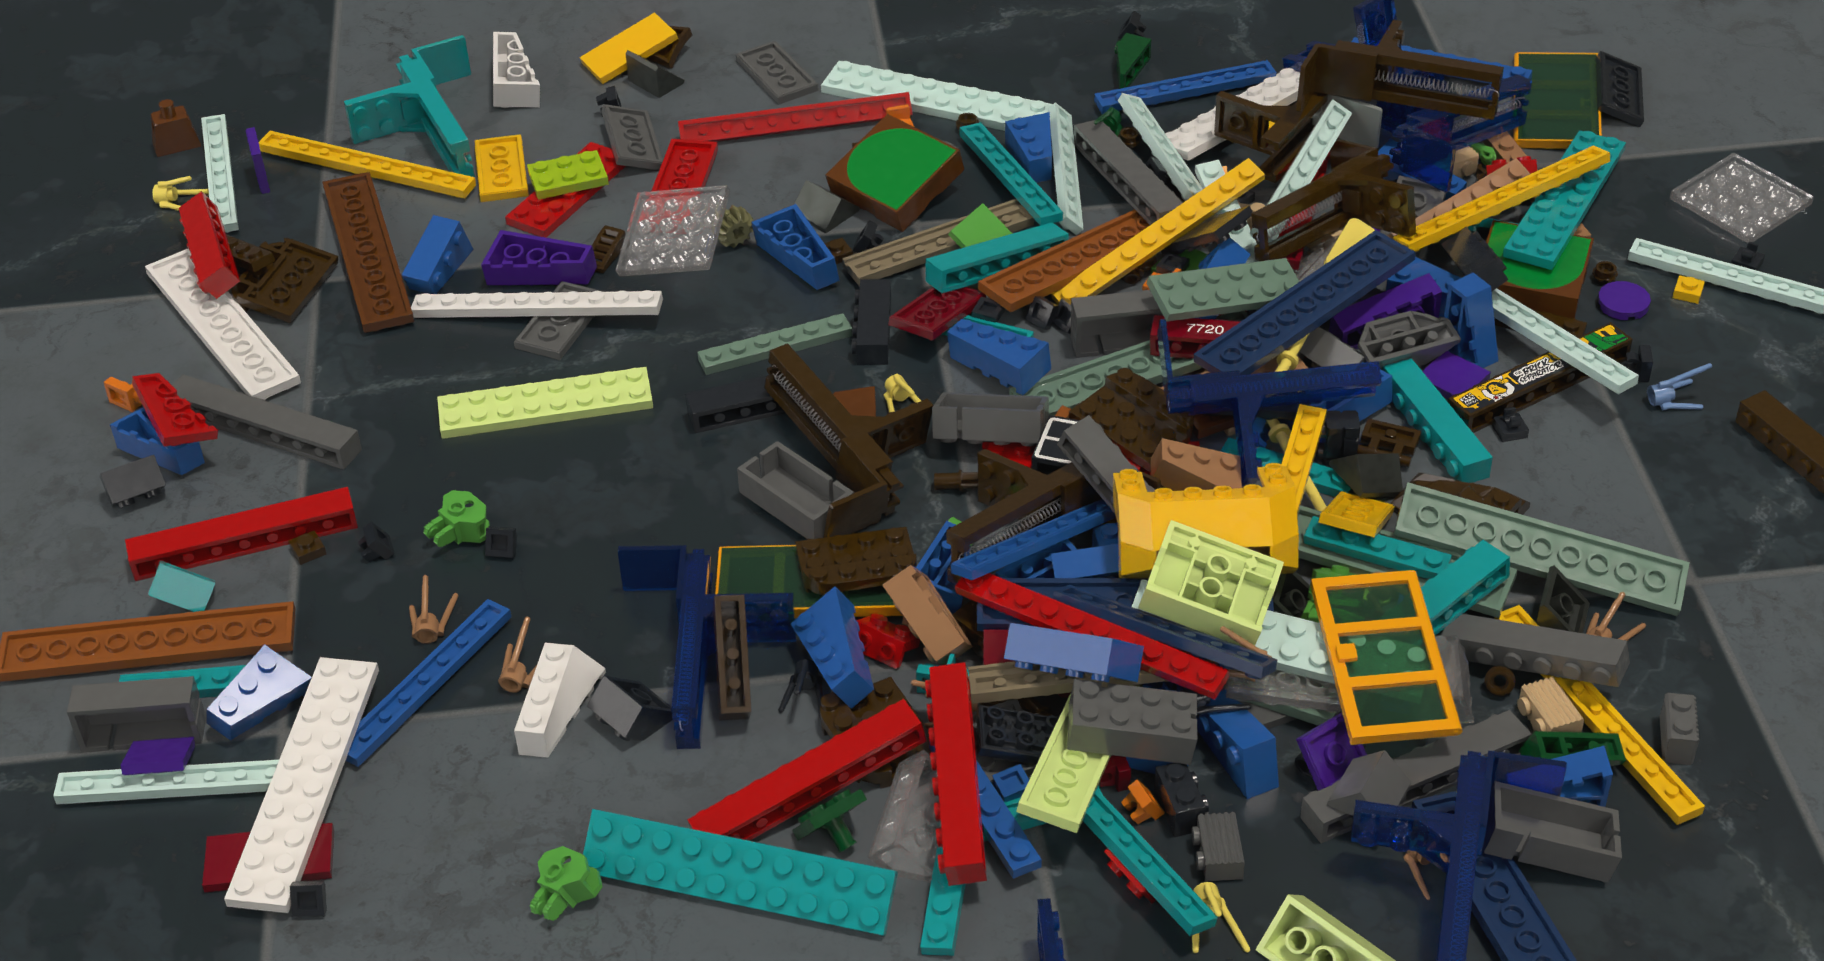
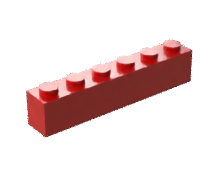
[179,191,240,299]

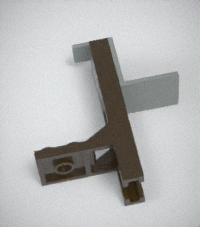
[1214,91,1382,183]

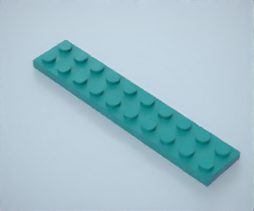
[1502,130,1626,270]
[583,809,898,935]

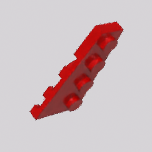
[132,373,218,447]

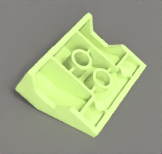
[1138,520,1284,648]

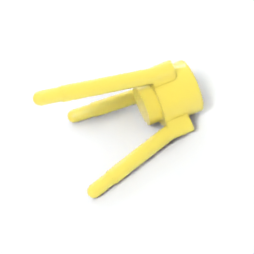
[153,176,209,211]
[883,374,921,413]
[1192,882,1250,953]

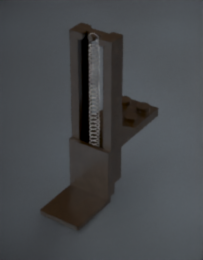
[1296,20,1504,120]
[1251,139,1416,262]
[764,343,934,538]
[946,449,1161,584]

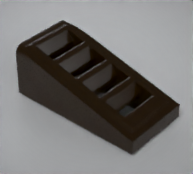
[592,225,627,274]

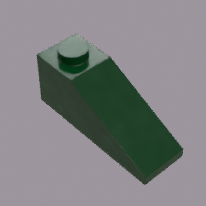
[1115,33,1151,89]
[1519,731,1626,766]

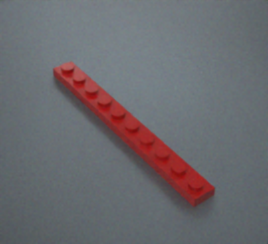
[678,92,913,142]
[955,573,1230,700]

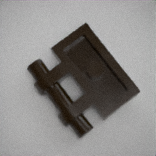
[1357,418,1421,468]

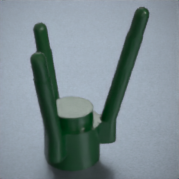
[1094,107,1123,137]

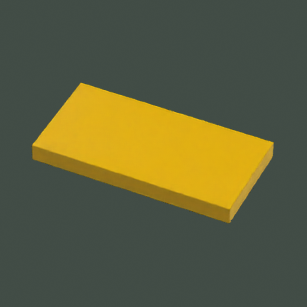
[579,12,678,84]
[474,134,529,202]
[1318,491,1395,538]

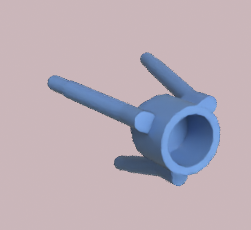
[1647,363,1712,411]

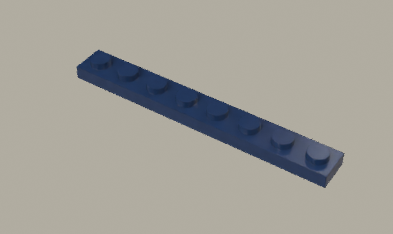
[1053,584,1278,679]

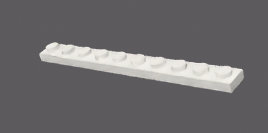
[411,290,663,318]

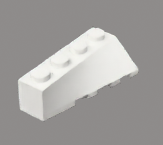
[514,643,606,758]

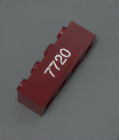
[1150,315,1240,359]

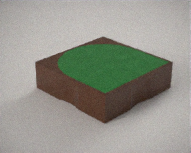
[825,114,965,232]
[1486,220,1594,319]

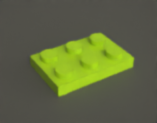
[527,150,609,199]

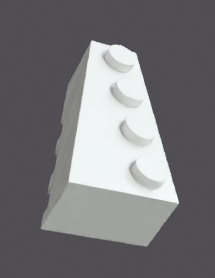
[493,32,540,108]

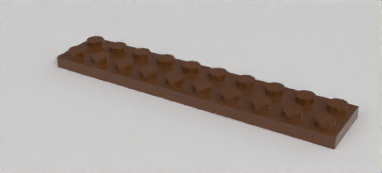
[322,172,414,333]

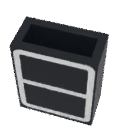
[1032,415,1102,475]

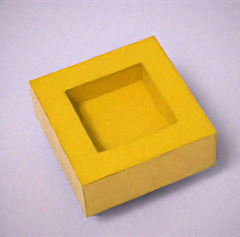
[1673,275,1705,304]

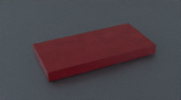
[889,287,986,340]
[202,823,334,892]

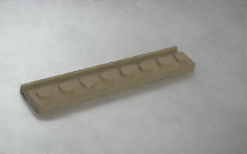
[842,199,1034,286]
[968,649,1213,704]

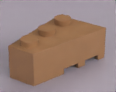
[1151,438,1242,491]
[883,565,973,665]

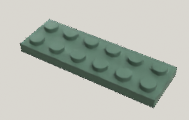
[1146,258,1300,321]

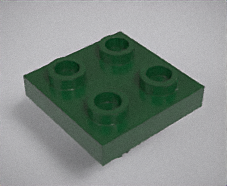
[792,789,867,853]

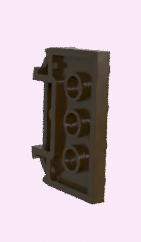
[231,238,338,323]
[1069,368,1195,472]
[795,527,917,595]
[820,676,932,788]

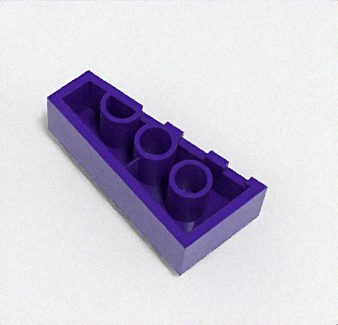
[481,230,597,285]
[1329,273,1442,349]

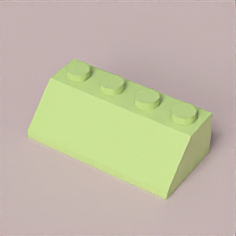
[1256,894,1396,961]

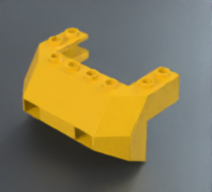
[1113,463,1299,578]

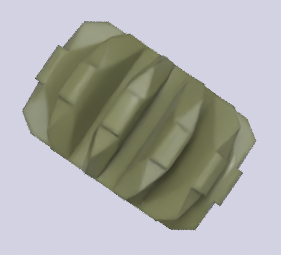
[712,205,753,248]

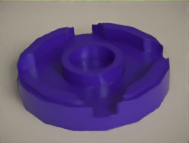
[1597,281,1651,320]

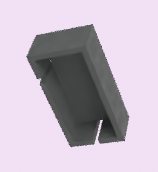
[1070,290,1163,358]
[932,392,1049,446]
[737,441,854,539]
[67,676,206,752]
[1067,679,1197,765]
[1482,781,1622,882]

